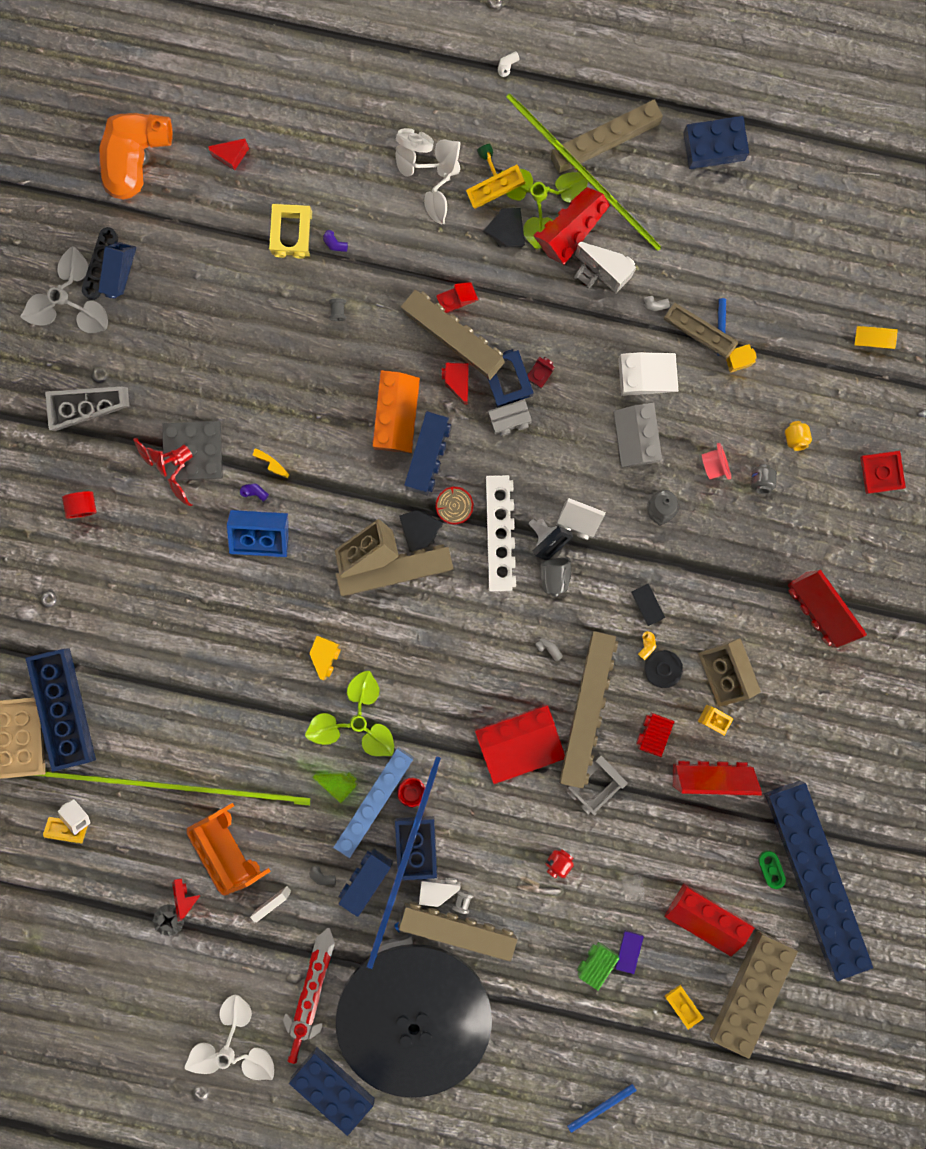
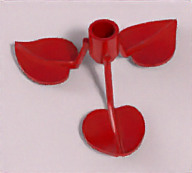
[133,438,193,506]

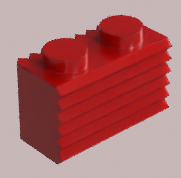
[636,712,675,757]

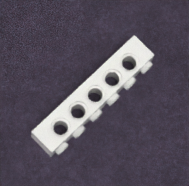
[486,475,516,592]

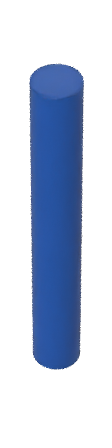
[717,298,726,356]

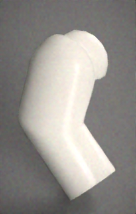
[498,51,520,77]

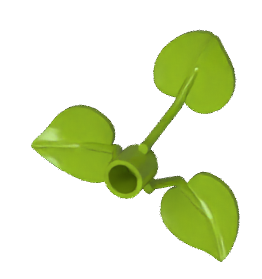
[501,169,588,249]
[305,671,394,756]

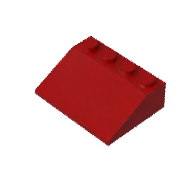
[787,570,867,648]
[475,704,565,784]
[673,760,762,795]

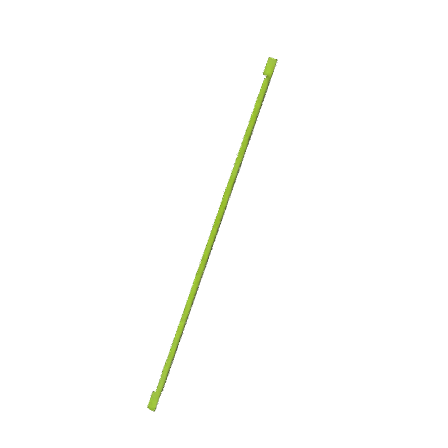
[34,771,310,806]

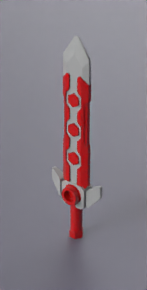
[283,928,335,1064]

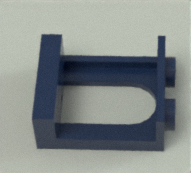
[487,349,534,408]

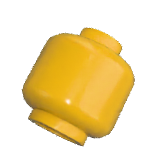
[785,421,812,451]

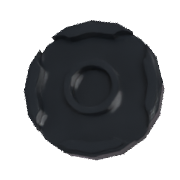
[644,650,683,688]

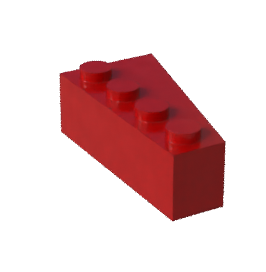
[533,187,610,265]

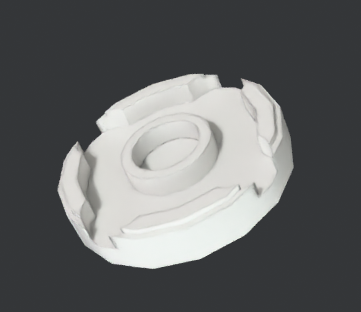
[396,128,434,153]

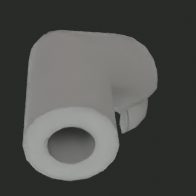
[644,296,670,311]
[535,638,563,661]

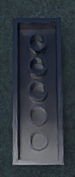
[25,648,96,772]

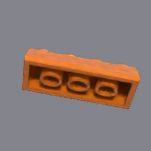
[373,370,420,453]

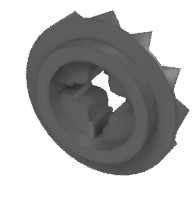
[153,904,184,936]

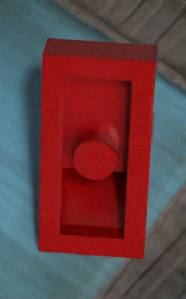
[436,282,478,313]
[172,879,200,921]

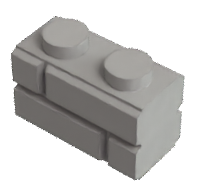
[488,399,532,436]

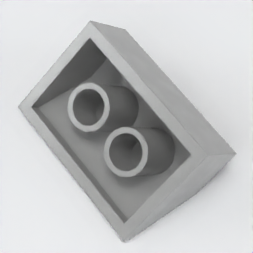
[613,403,662,468]

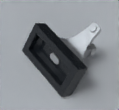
[529,519,574,560]

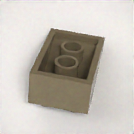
[335,519,399,578]

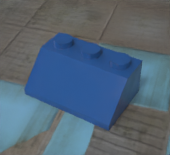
[227,510,289,557]

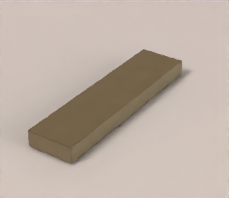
[664,303,738,359]

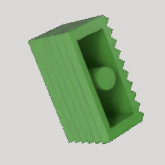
[577,942,619,991]

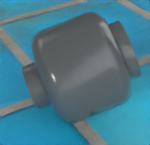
[751,464,777,494]

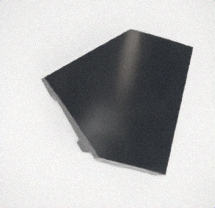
[483,208,525,248]
[399,510,444,552]

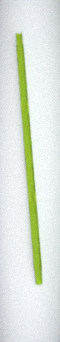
[506,93,661,251]

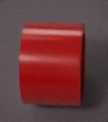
[62,491,97,518]

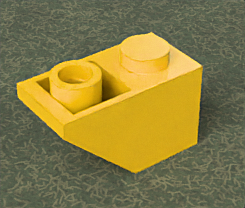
[309,636,341,680]

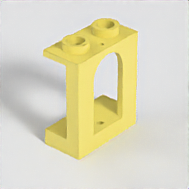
[269,204,312,259]

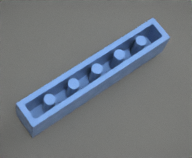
[333,747,414,858]

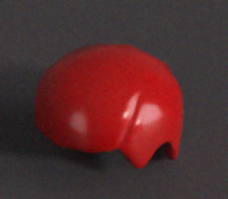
[397,777,425,808]

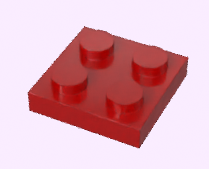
[860,451,906,494]

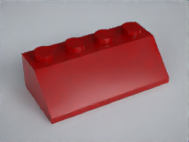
[664,883,755,957]

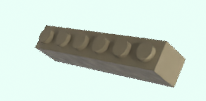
[550,99,663,174]
[401,290,505,380]
[336,544,454,597]
[398,902,518,962]

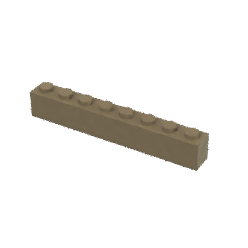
[559,631,618,789]

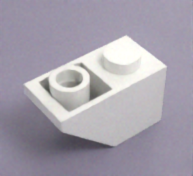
[419,877,460,907]

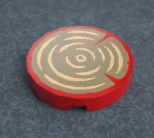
[436,487,474,525]

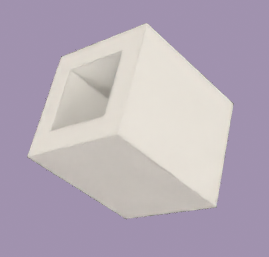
[58,799,90,835]

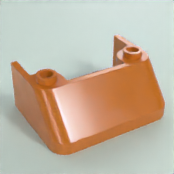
[187,803,271,896]

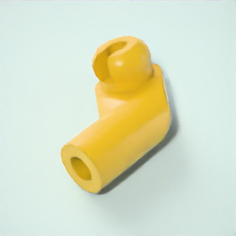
[638,631,656,660]

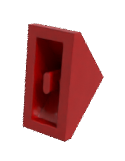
[208,139,249,171]

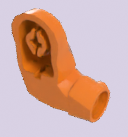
[100,113,173,199]

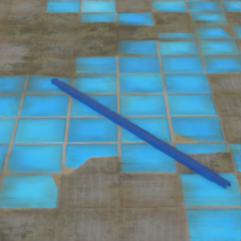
[367,756,441,969]

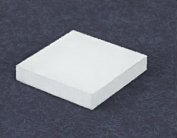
[250,886,291,923]

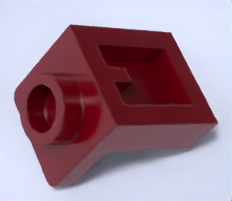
[528,357,555,389]

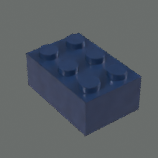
[683,116,749,169]
[395,816,438,880]
[338,849,393,917]

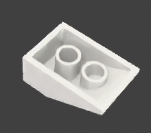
[575,242,636,293]
[618,352,678,396]
[556,498,606,540]

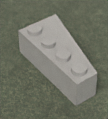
[45,386,130,431]

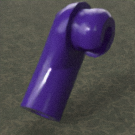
[323,230,348,252]
[240,483,269,502]

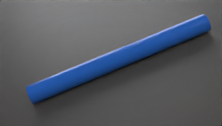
[567,1084,637,1133]

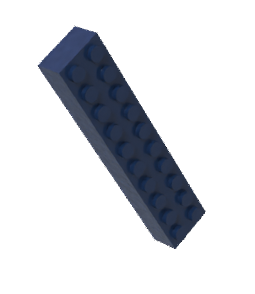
[764,780,873,981]

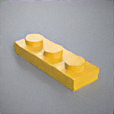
[466,165,526,209]

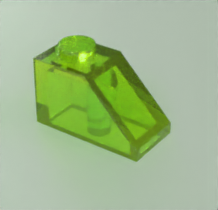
[312,771,358,803]

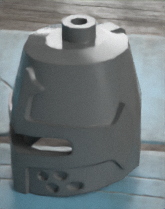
[647,490,680,526]
[541,557,571,597]

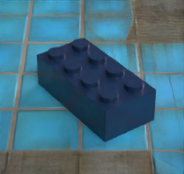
[404,411,452,496]
[289,1047,375,1136]

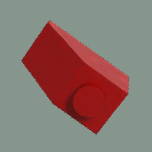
[442,363,469,404]

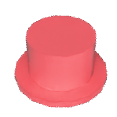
[702,443,731,480]

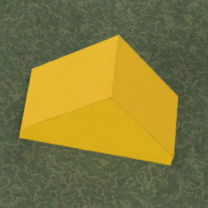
[698,705,733,736]

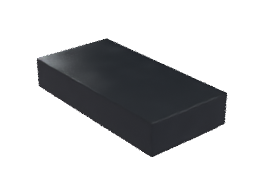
[631,583,665,626]

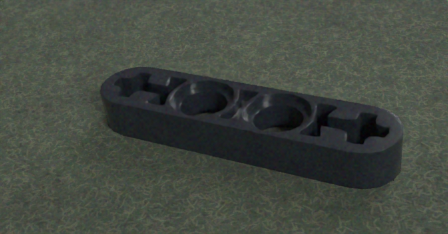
[82,227,119,300]

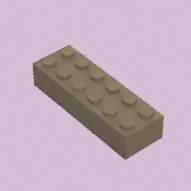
[710,929,798,1059]

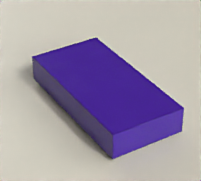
[615,930,644,974]

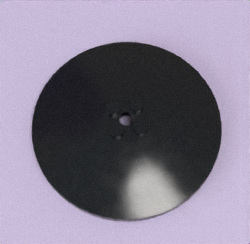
[336,944,492,1098]

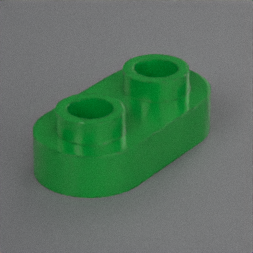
[758,850,786,889]

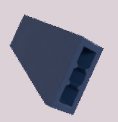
[99,242,136,298]

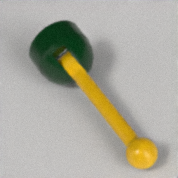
[477,144,497,176]

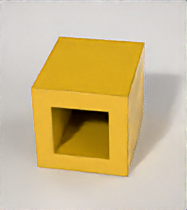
[725,344,756,373]

